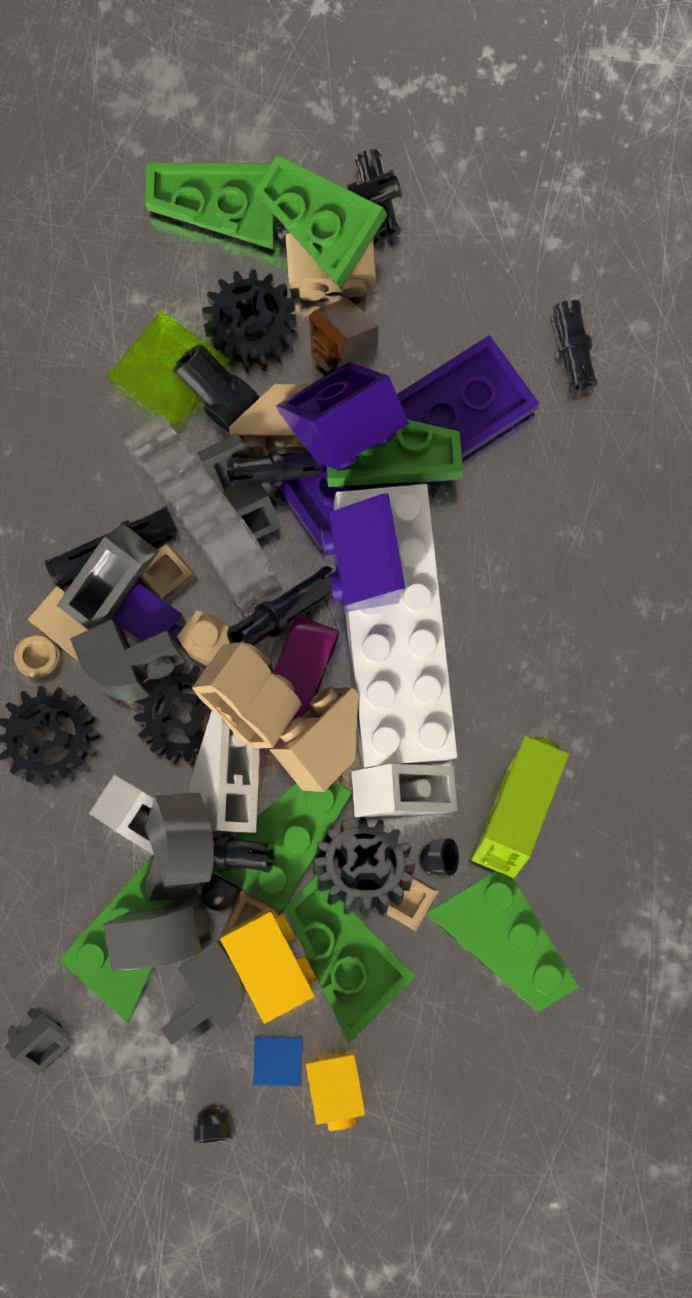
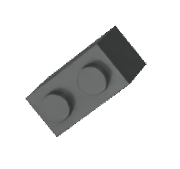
[57,524,159,630]

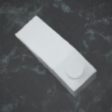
[189,711,260,833]

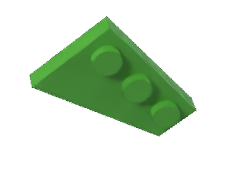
[254,155,387,289]
[145,163,274,250]
[327,419,463,487]
[59,855,176,1023]
[426,871,579,1012]
[284,875,416,1044]

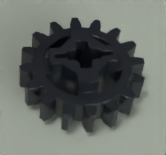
[202,269,297,366]
[133,664,212,764]
[0,686,97,786]
[313,817,415,918]

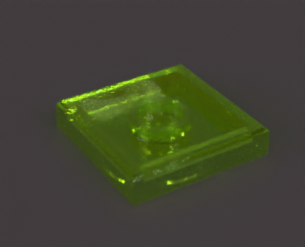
[107,311,230,430]

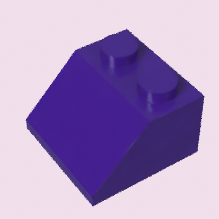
[276,362,409,470]
[321,493,406,612]

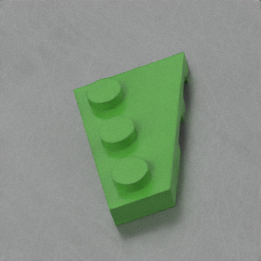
[213,781,353,912]

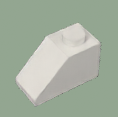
[351,764,458,818]
[89,775,154,855]

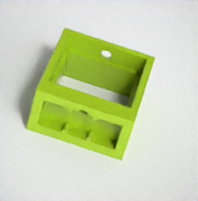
[471,735,569,878]

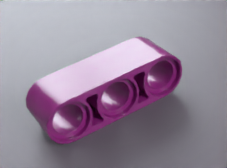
[273,616,340,740]

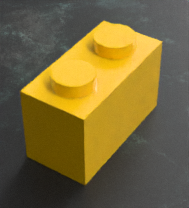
[220,907,318,1024]
[306,1049,366,1131]

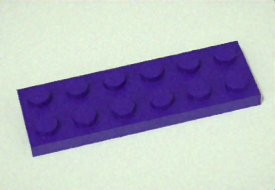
[277,335,540,550]

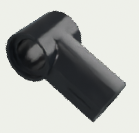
[172,344,260,433]

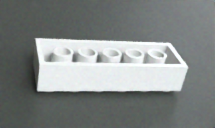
[334,484,457,769]

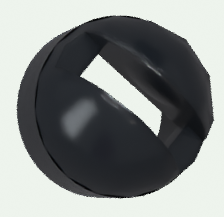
[420,838,459,876]
[202,873,242,911]
[193,1107,232,1143]

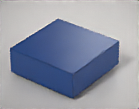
[253,1036,302,1087]

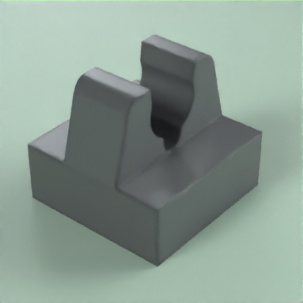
[5,1008,73,1075]

